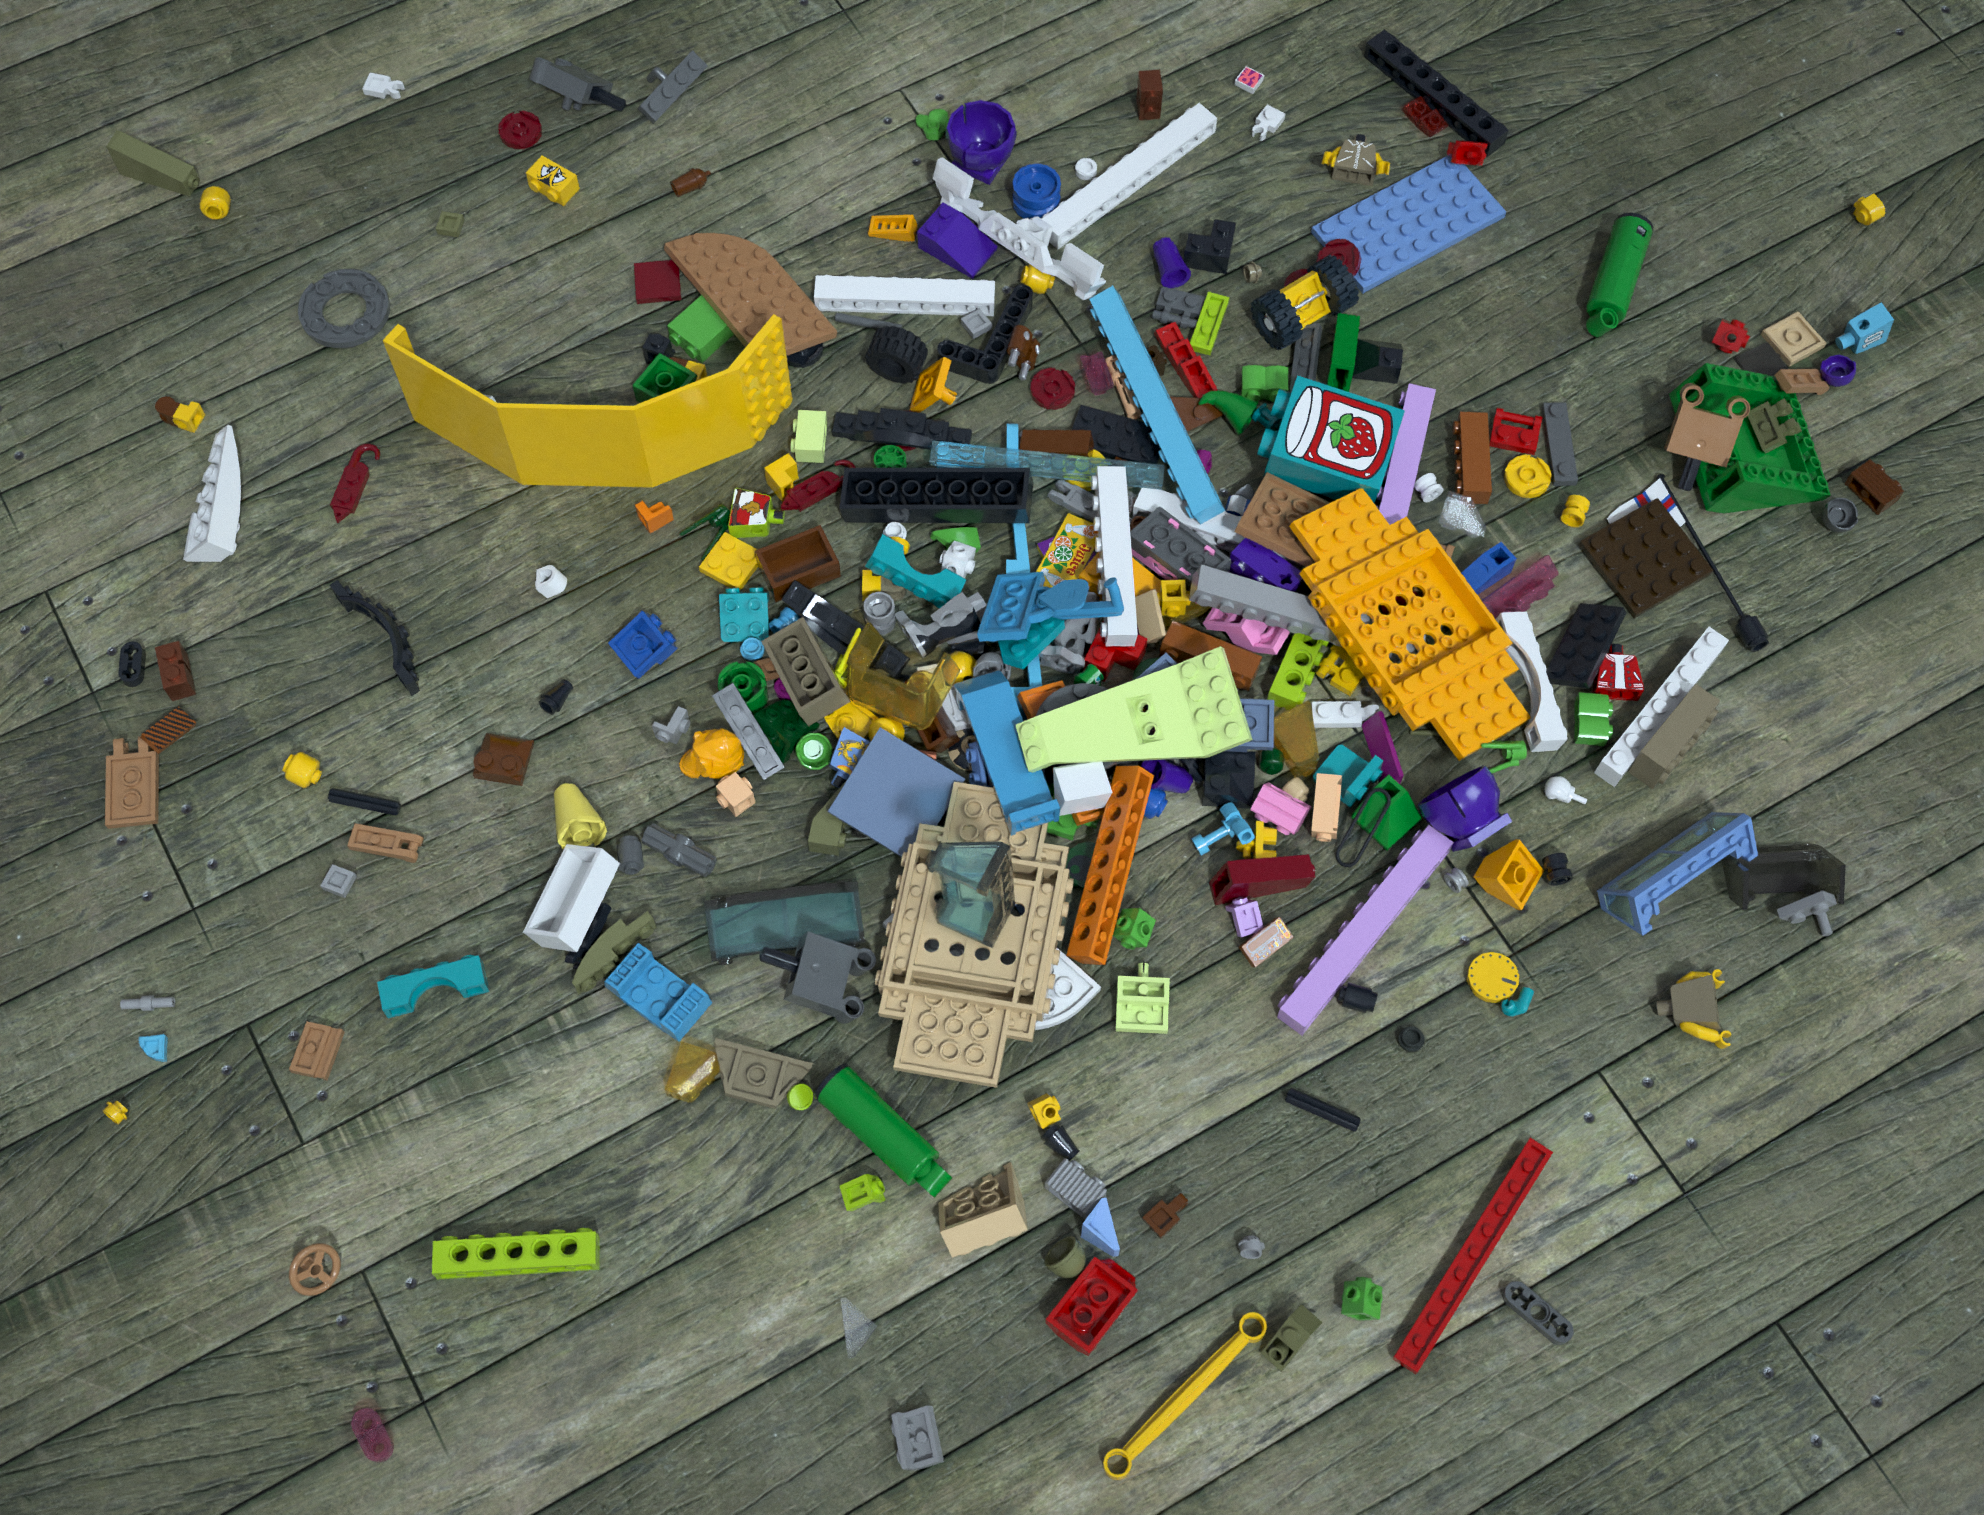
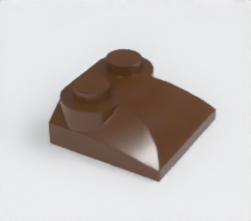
[473,733,534,786]

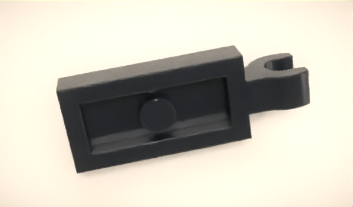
[565,903,612,970]

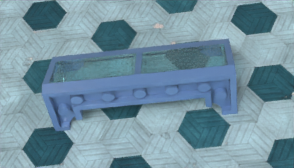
[1597,812,1758,936]

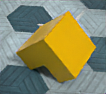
[764,453,799,503]

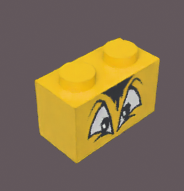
[526,156,580,206]

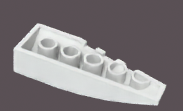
[183,425,241,562]

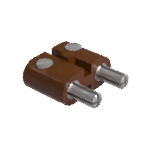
[1007,325,1040,380]

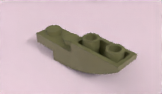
[572,911,657,995]

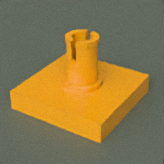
[909,357,957,413]

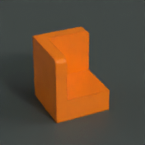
[635,501,674,534]

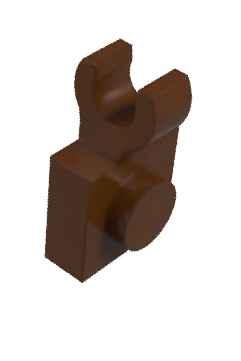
[1142,1193,1188,1239]

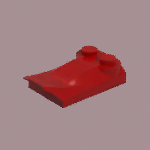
[1045,1257,1138,1356]

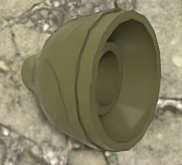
[1044,1236,1086,1279]

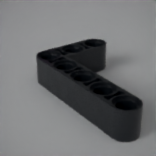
[937,284,1033,384]

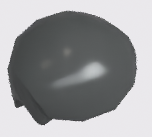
[1822,497,1858,533]

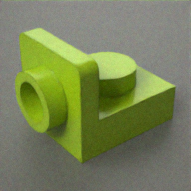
[839,1174,885,1212]

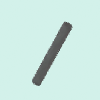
[835,313,903,329]

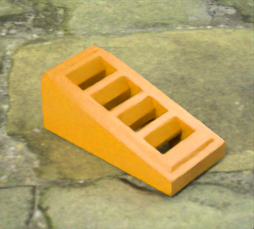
[868,215,917,242]

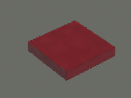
[634,260,682,304]

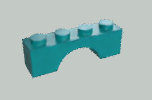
[865,534,966,609]
[377,955,490,1019]

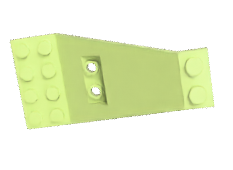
[1016,646,1253,773]

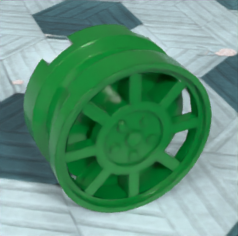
[874,445,907,468]

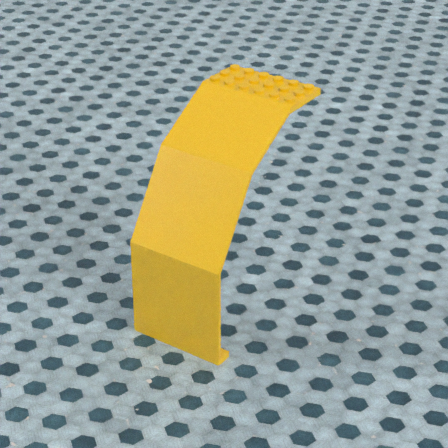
[382,314,793,487]

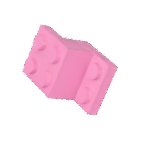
[1203,608,1290,655]

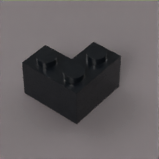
[1184,219,1236,274]

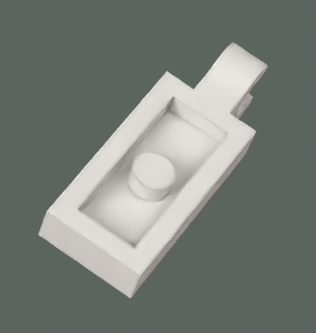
[1311,701,1379,728]

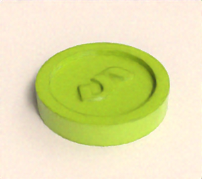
[787,1084,813,1110]

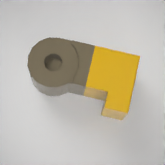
[862,570,906,601]

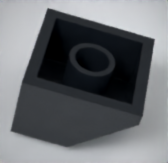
[1202,751,1255,809]

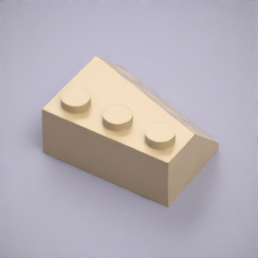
[938,1162,1028,1258]

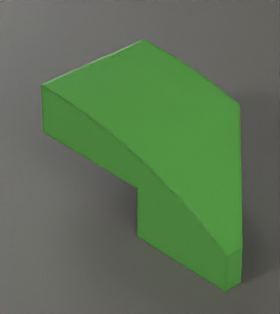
[930,527,981,552]

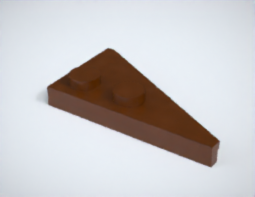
[1170,397,1224,432]

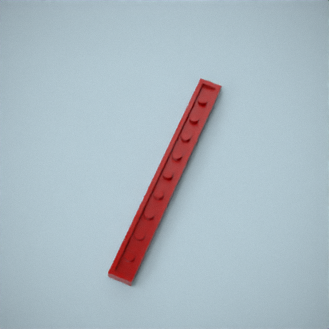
[1393,1138,1553,1375]

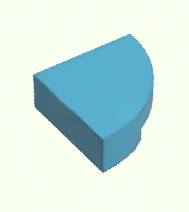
[139,1034,168,1062]

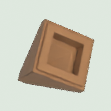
[753,658,780,681]

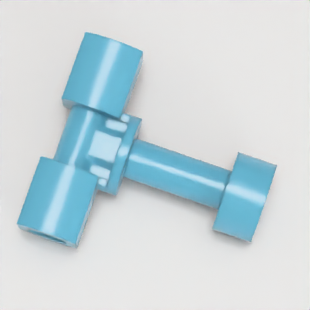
[1191,802,1255,856]

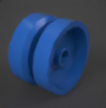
[1012,164,1061,219]

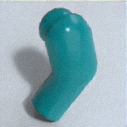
[1501,987,1534,1017]

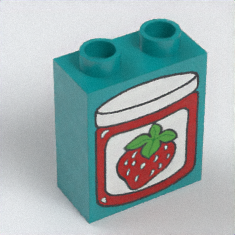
[1257,375,1405,503]

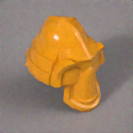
[679,728,744,778]

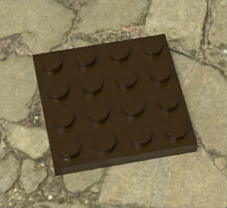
[1579,498,1714,619]

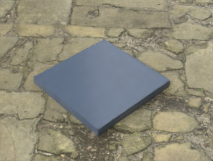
[828,727,965,857]

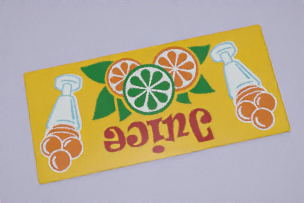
[1036,513,1098,588]

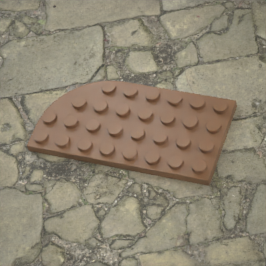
[664,233,837,356]

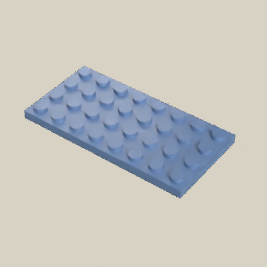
[1311,156,1506,294]

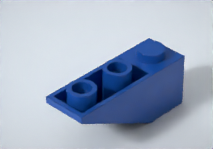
[1461,542,1517,595]

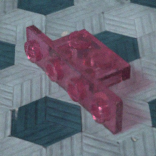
[1481,555,1559,619]

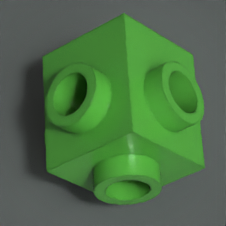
[1113,908,1156,950]
[1341,1277,1383,1321]

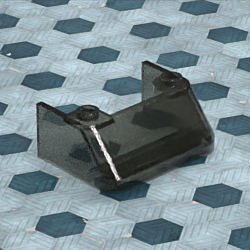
[1721,843,1846,910]

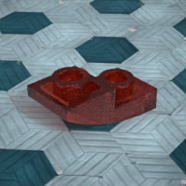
[1402,96,1448,137]

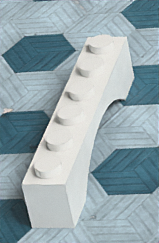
[1495,611,1568,752]

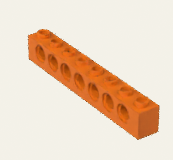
[1066,766,1154,965]

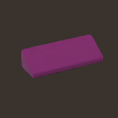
[1362,711,1404,784]

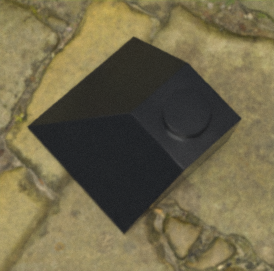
[1352,339,1403,384]

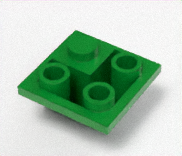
[1351,775,1422,851]

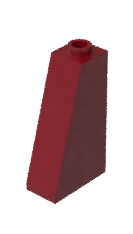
[1209,854,1315,905]

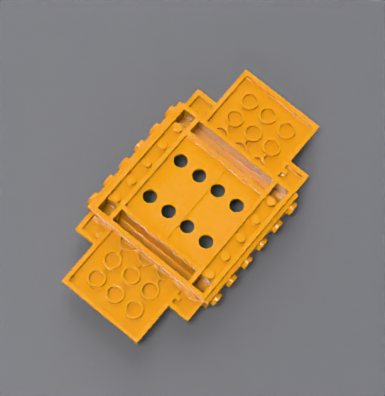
[1289,488,1531,761]

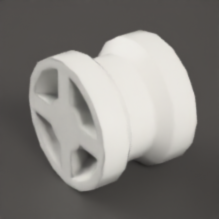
[1414,473,1444,502]

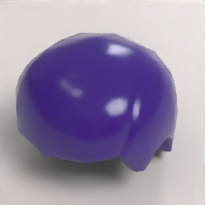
[1820,354,1856,387]

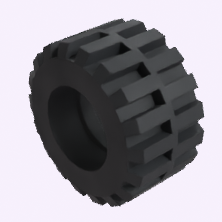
[865,326,928,384]

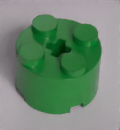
[718,662,769,716]

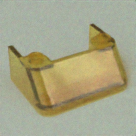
[847,622,961,730]

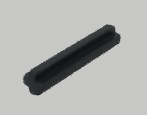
[328,788,401,816]
[1285,1088,1361,1132]

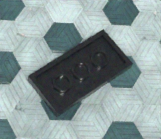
[1072,405,1161,471]
[1546,603,1626,689]

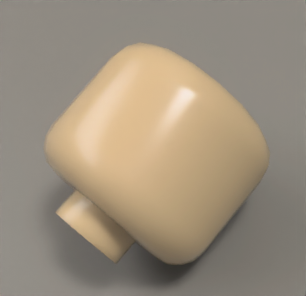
[1281,777,1309,802]

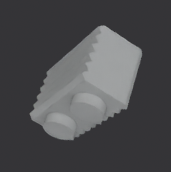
[1045,1158,1107,1220]

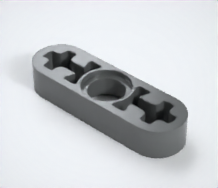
[1502,1281,1574,1345]

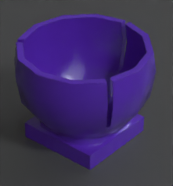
[945,100,1017,185]
[1417,765,1512,852]

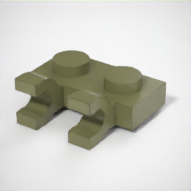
[1748,398,1802,453]

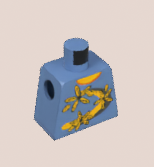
[829,727,870,789]

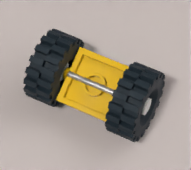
[1250,255,1359,350]

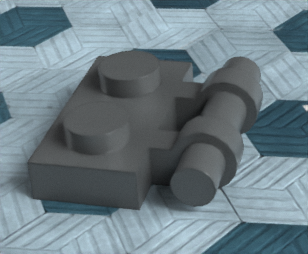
[1152,286,1205,329]

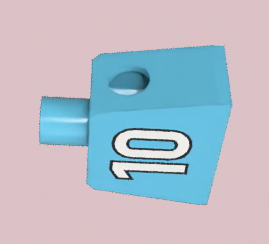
[1835,302,1894,354]

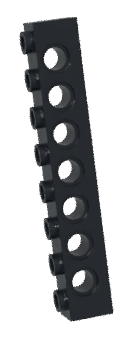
[1364,29,1509,158]

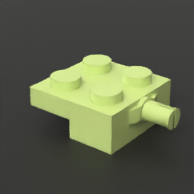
[1116,963,1170,1034]

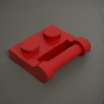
[1489,408,1542,455]

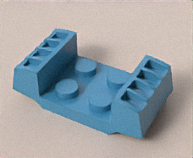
[604,943,712,1042]

